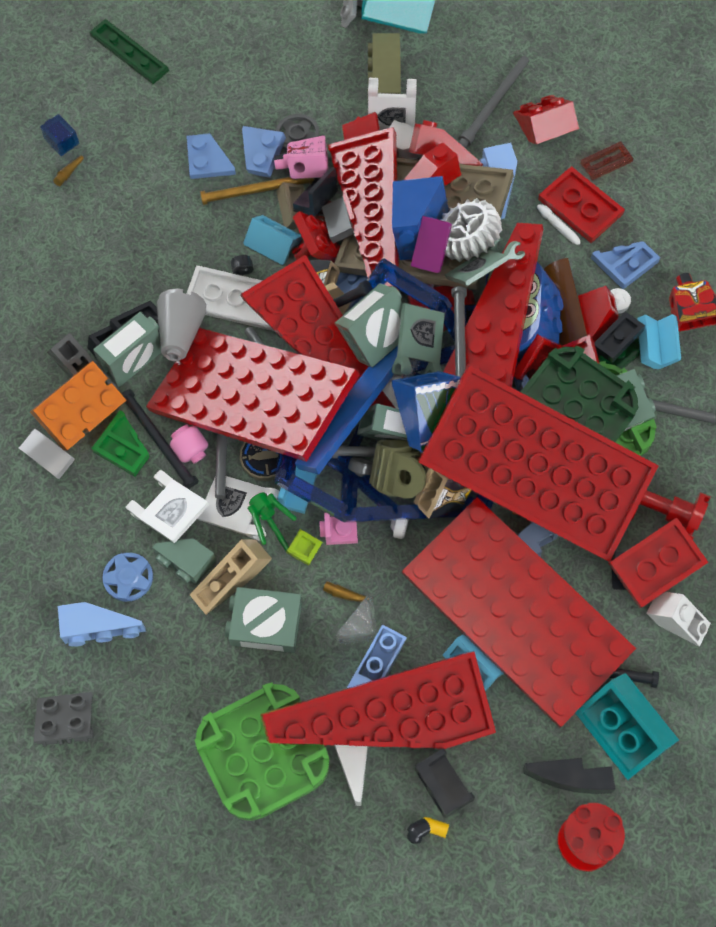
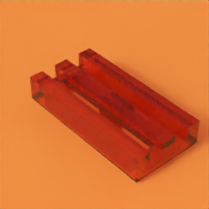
[580,141,633,181]

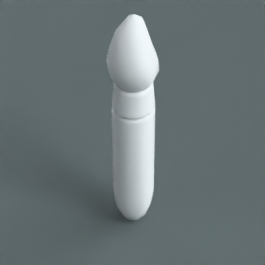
[537,204,580,245]

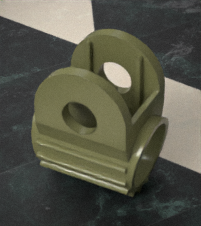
[369,439,429,498]

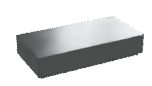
[322,197,354,244]

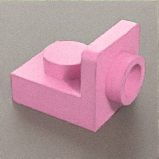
[320,513,358,545]

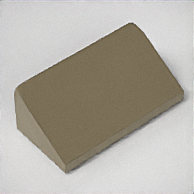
[276,182,305,229]

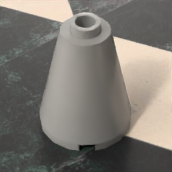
[157,289,207,361]

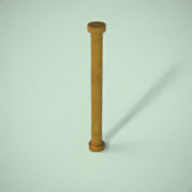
[200,177,314,206]

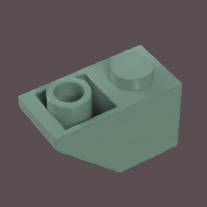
[152,538,216,585]

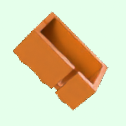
[30,361,126,451]

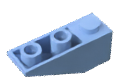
[479,143,517,219]
[58,602,146,647]
[347,624,407,688]

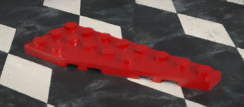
[260,651,496,749]

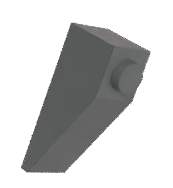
[47,333,120,391]

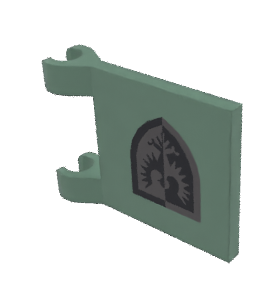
[445,237,525,286]
[392,303,444,375]

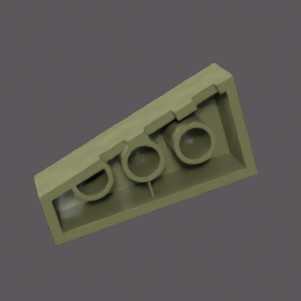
[368,33,401,94]

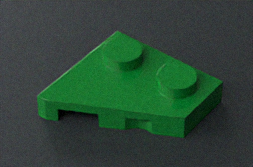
[91,410,150,477]

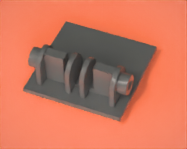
[33,692,94,747]

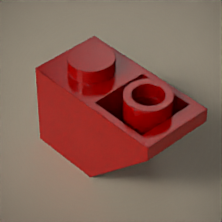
[578,286,619,342]

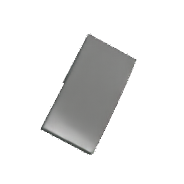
[19,429,75,479]

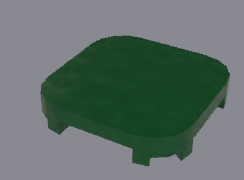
[521,345,639,442]

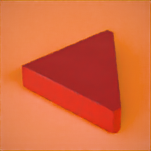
[514,334,564,380]

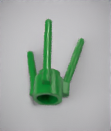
[247,492,297,555]

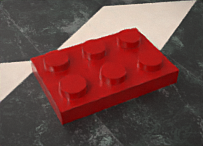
[538,166,625,243]
[609,518,709,608]

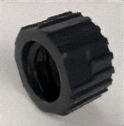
[231,255,254,275]

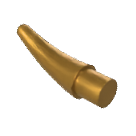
[53,156,84,186]
[323,581,370,603]

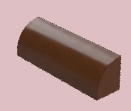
[544,258,587,346]

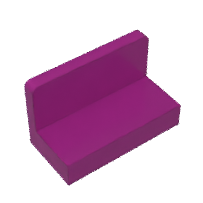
[411,216,452,273]

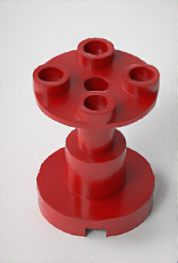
[631,490,711,540]
[557,803,625,872]

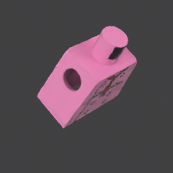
[274,136,328,179]

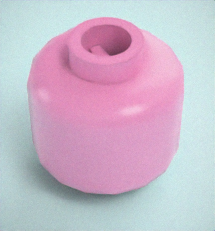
[170,424,208,464]

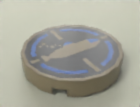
[240,442,291,481]

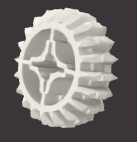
[442,198,502,262]

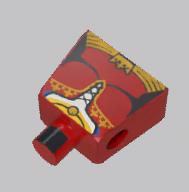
[669,273,716,332]

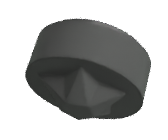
[348,457,373,477]

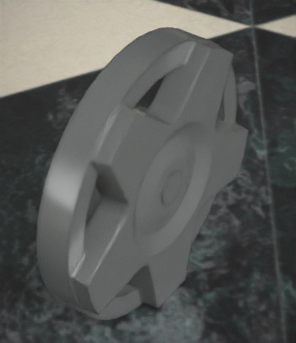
[276,114,319,151]

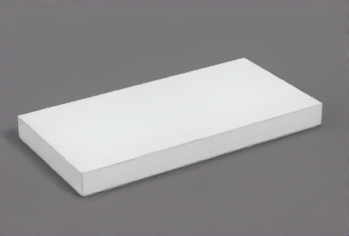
[186,265,274,331]

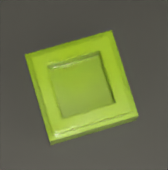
[286,529,323,566]

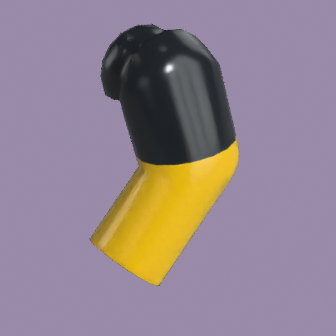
[407,817,449,844]

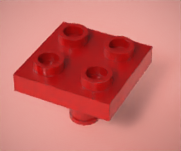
[292,211,341,263]

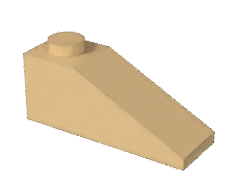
[190,539,272,614]

